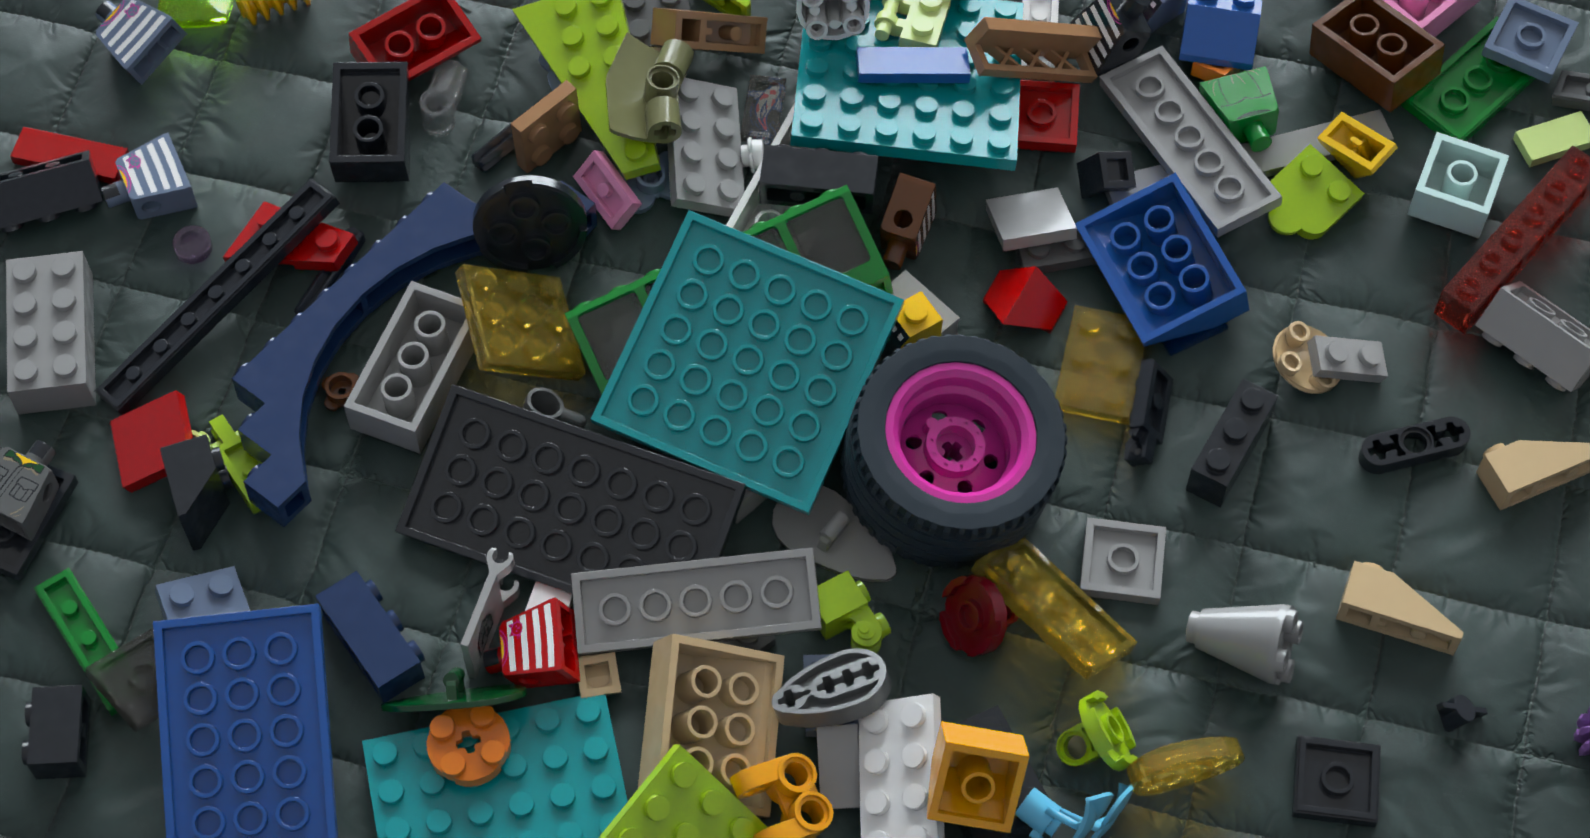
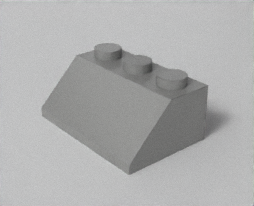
[1475,281,1590,392]

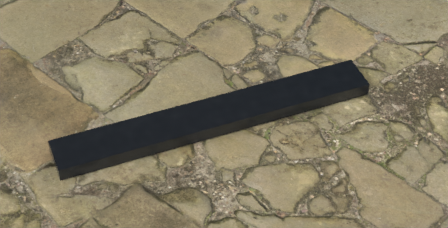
[94,179,340,415]

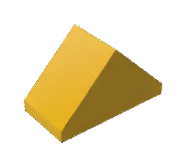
[1317,112,1398,179]

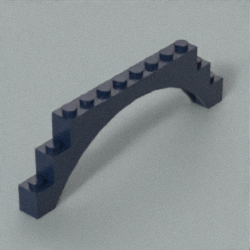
[232,180,597,527]

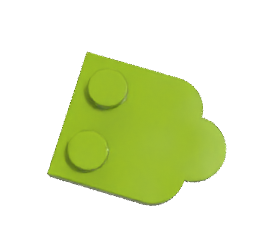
[1268,144,1365,239]

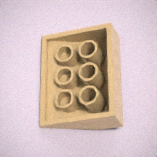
[638,634,785,819]

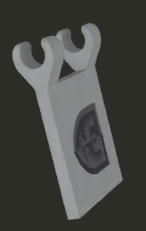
[460,547,520,679]

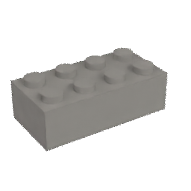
[6,251,96,415]
[344,281,486,454]

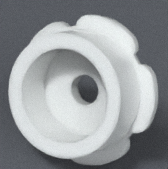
[741,137,764,174]

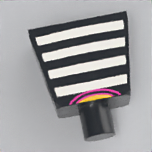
[1070,0,1151,76]

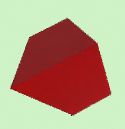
[983,266,1068,334]

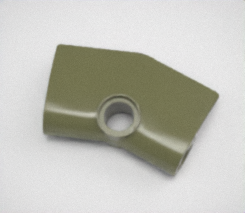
[605,32,694,143]

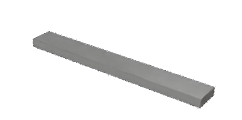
[1105,109,1394,205]

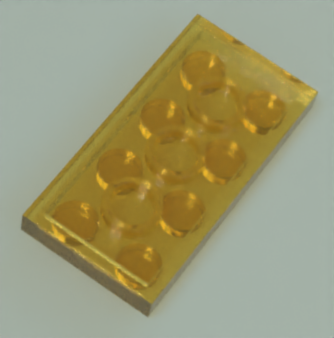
[970,537,1138,680]

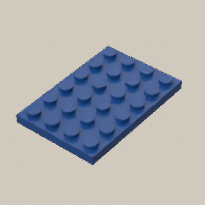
[153,603,338,838]

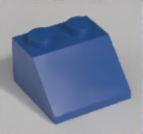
[1179,0,1262,70]

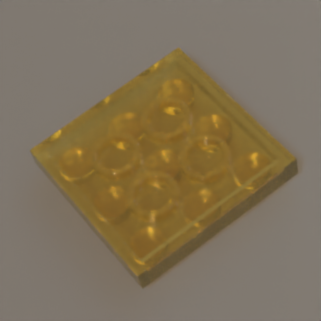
[455,264,586,381]

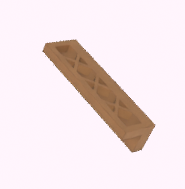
[964,17,1102,83]

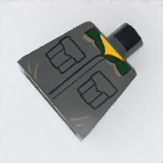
[0,440,59,541]

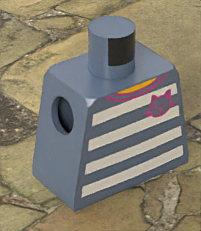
[96,0,187,85]
[101,133,198,219]

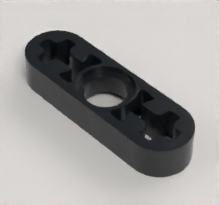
[1358,416,1471,474]

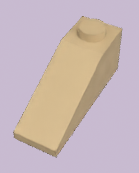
[1476,440,1590,511]
[1336,561,1464,656]

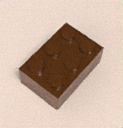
[1309,0,1445,112]

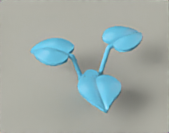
[1015,783,1134,838]

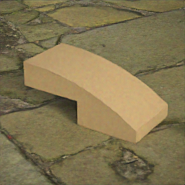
[578,652,622,698]

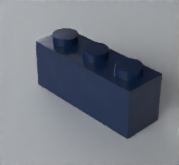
[315,571,425,703]

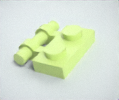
[874,0,951,47]

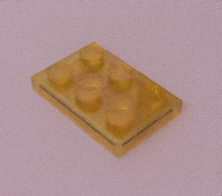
[1055,305,1144,425]

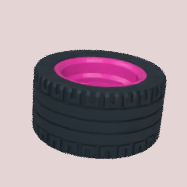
[840,334,1068,569]

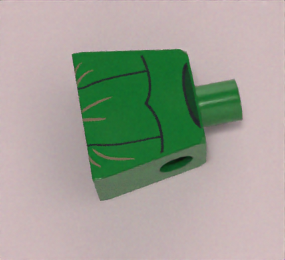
[1199,66,1279,152]

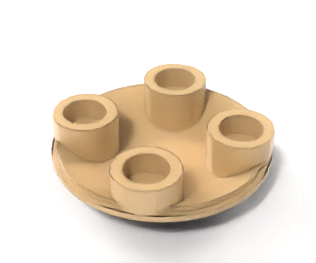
[1272,321,1340,394]

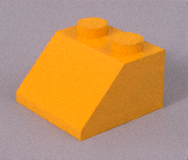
[926,721,1030,833]

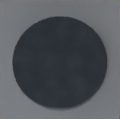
[472,175,587,273]

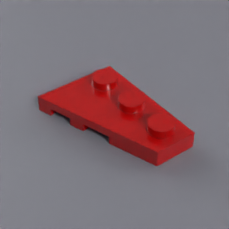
[223,201,358,271]

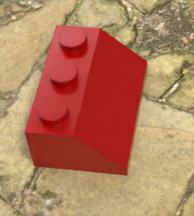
[349,0,482,81]

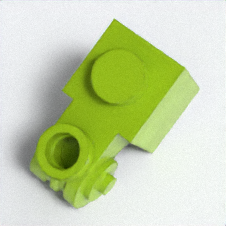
[818,570,891,653]

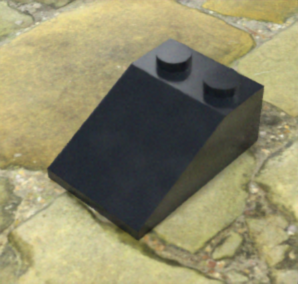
[329,62,410,182]

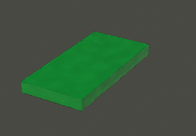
[1401,16,1536,141]

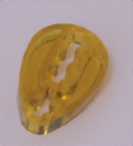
[1126,737,1245,796]

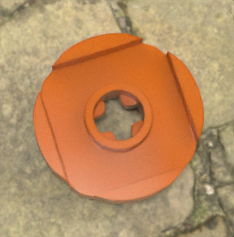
[427,705,511,787]

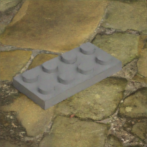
[668,78,744,217]

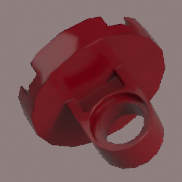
[939,574,1019,657]

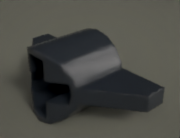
[1436,695,1488,732]

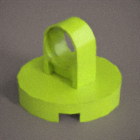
[1056,690,1138,772]

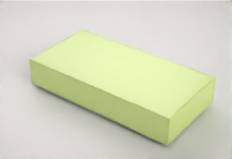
[1513,111,1590,168]

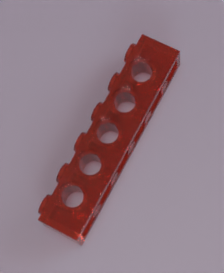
[1434,145,1590,335]

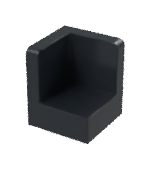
[1077,151,1136,198]

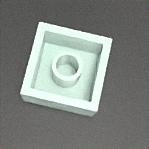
[1407,132,1509,238]

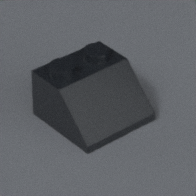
[160,434,233,551]

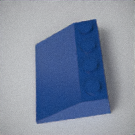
[1075,172,1250,347]

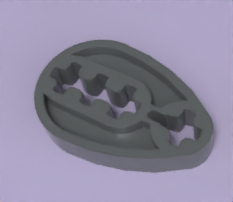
[772,648,891,728]

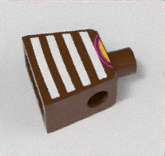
[880,172,937,270]

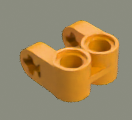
[729,753,834,838]

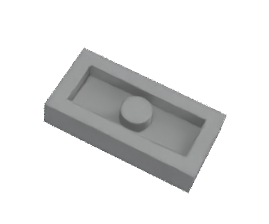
[1307,335,1388,383]

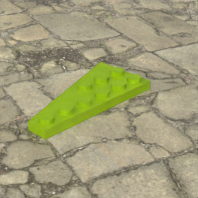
[512,0,662,180]

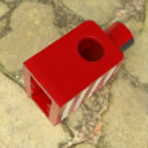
[483,597,581,688]

